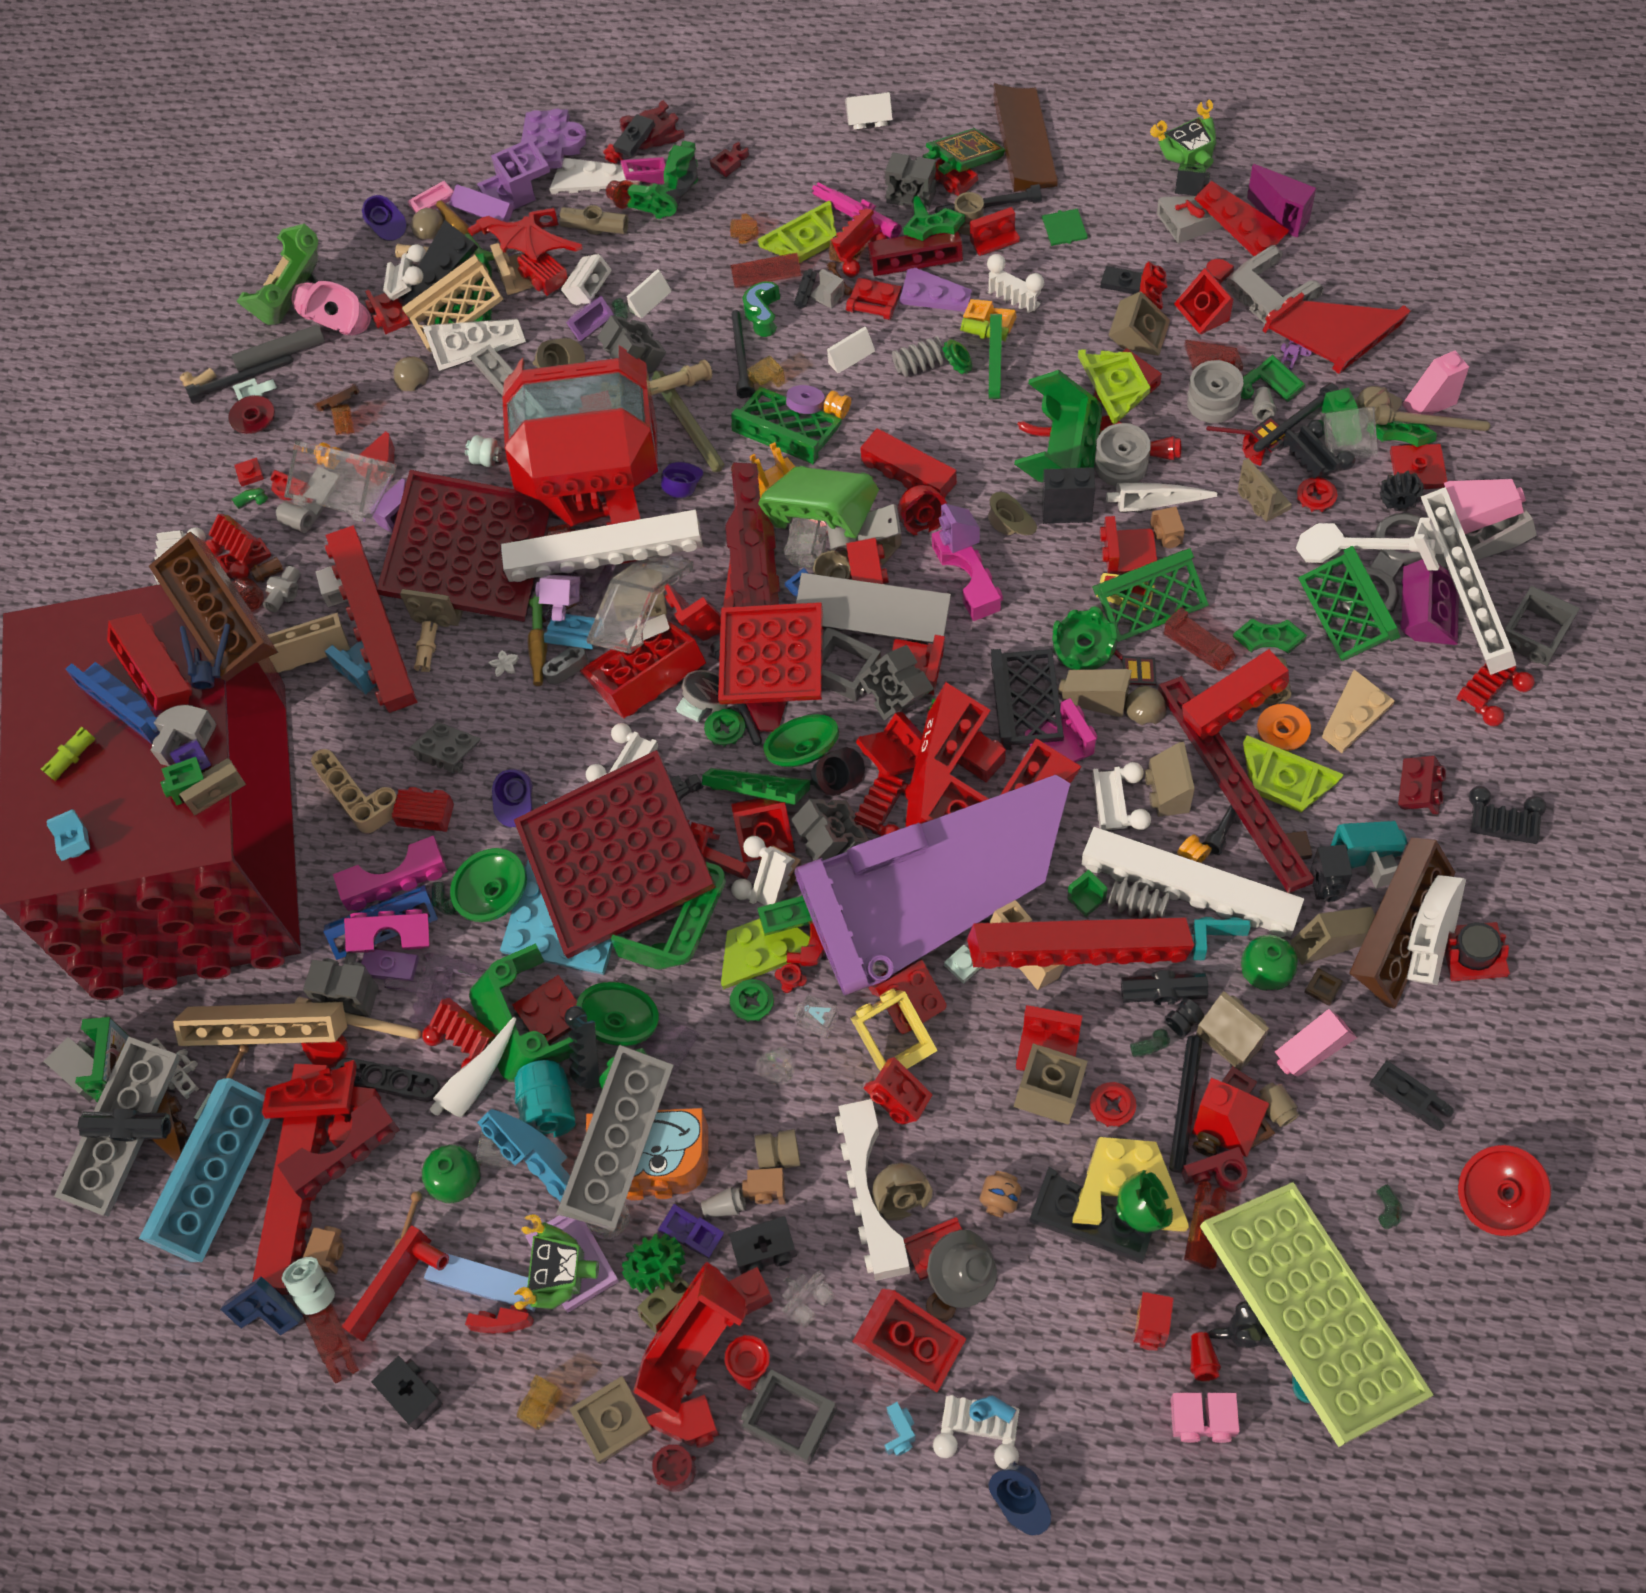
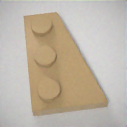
[1322,670,1395,753]

